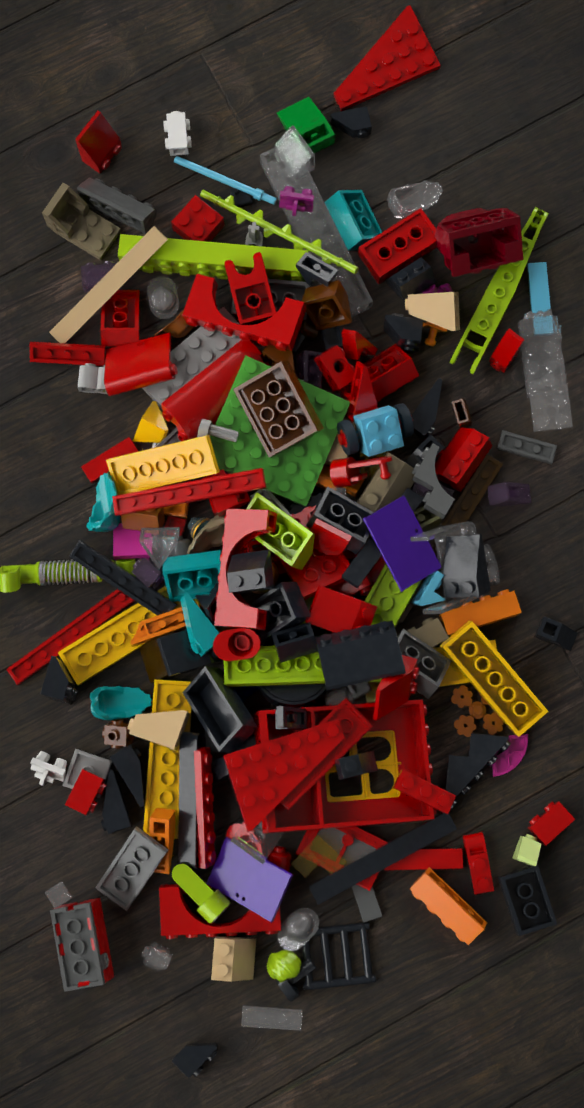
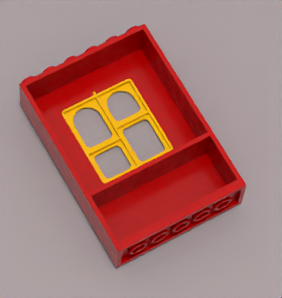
[253,700,437,834]

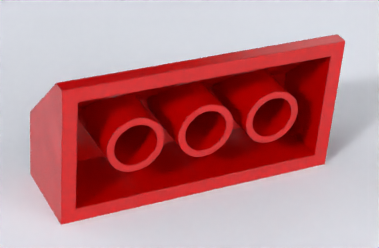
[337,344,419,402]

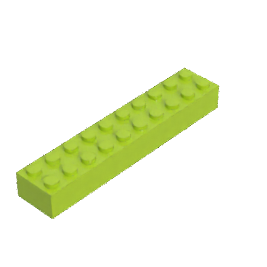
[118,234,308,282]

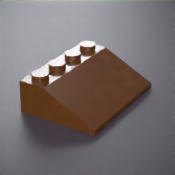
[233,360,324,458]

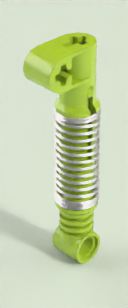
[0,559,137,592]

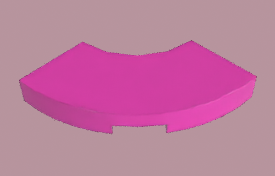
[492,734,528,777]

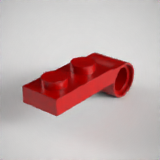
[463,832,494,895]

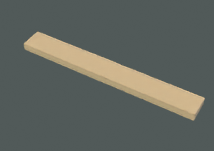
[49,226,168,343]

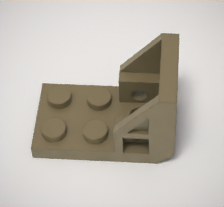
[42,183,121,260]

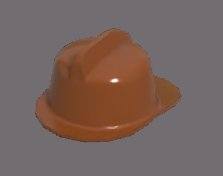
[154,309,193,338]

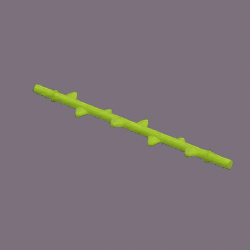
[200,190,359,274]

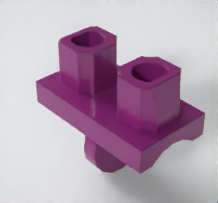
[279,186,314,216]

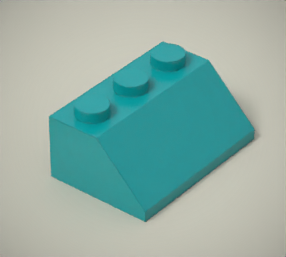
[324,190,382,251]
[162,550,221,602]

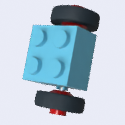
[337,403,414,457]

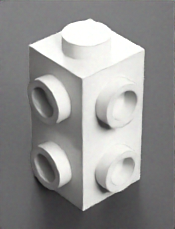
[163,111,192,156]

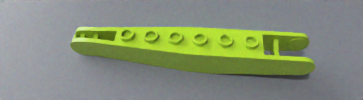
[450,207,549,374]

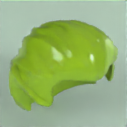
[267,950,301,982]

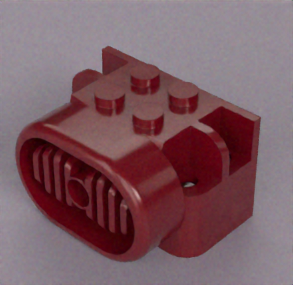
[435,208,524,277]

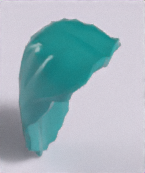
[86,473,120,532]
[90,686,152,720]

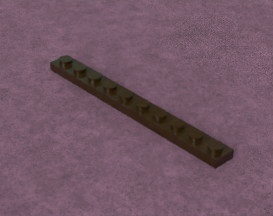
[399,454,503,624]

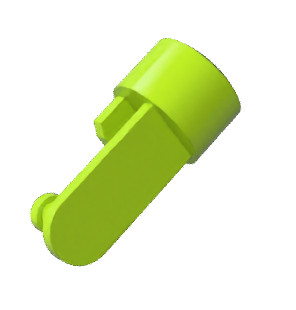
[172,864,231,924]

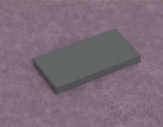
[95,826,169,911]

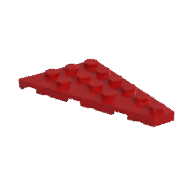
[334,5,441,111]
[223,719,345,832]

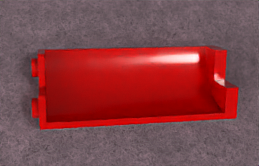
[161,340,270,441]

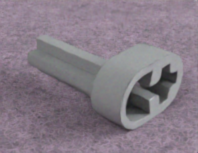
[245,222,263,246]
[197,418,239,442]

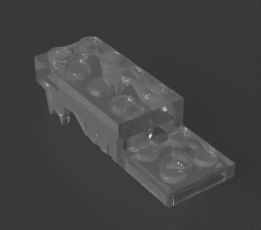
[518,309,573,432]

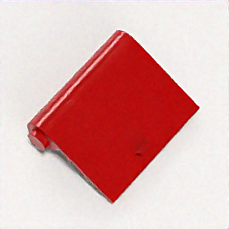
[104,332,178,396]

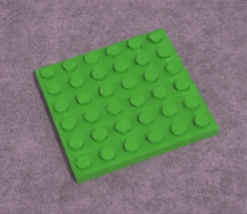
[210,355,350,507]

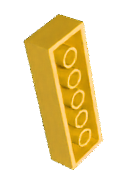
[440,621,549,737]

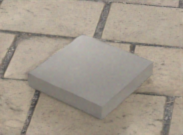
[62,749,113,798]

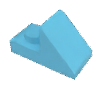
[411,571,446,606]

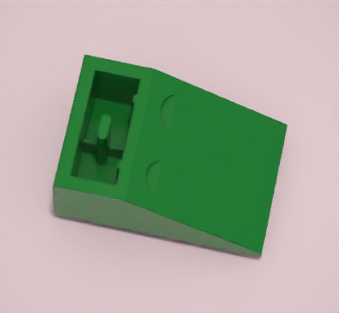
[277,97,335,160]

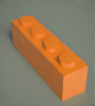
[439,589,522,637]
[410,867,487,945]

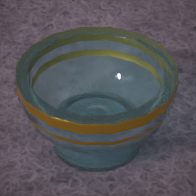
[188,517,211,539]

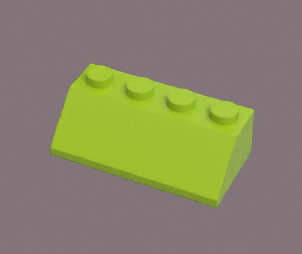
[246,492,315,570]

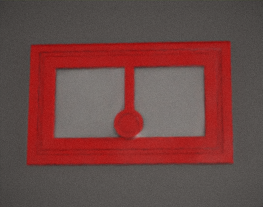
[296,826,388,891]

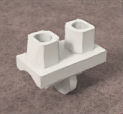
[30,751,67,786]

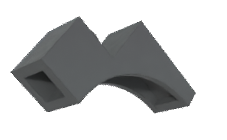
[412,444,455,519]

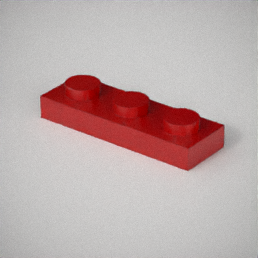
[393,769,456,814]

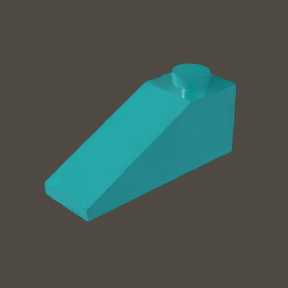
[180,593,219,657]

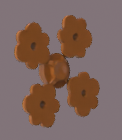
[451,685,504,737]

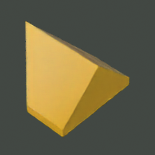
[132,401,169,443]

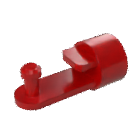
[330,456,392,488]

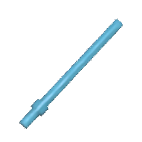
[174,156,277,205]

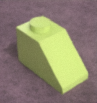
[512,834,541,866]

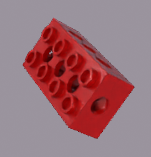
[358,208,437,284]

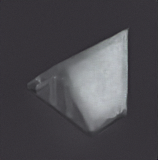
[139,527,180,569]

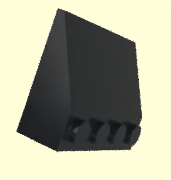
[315,620,406,690]

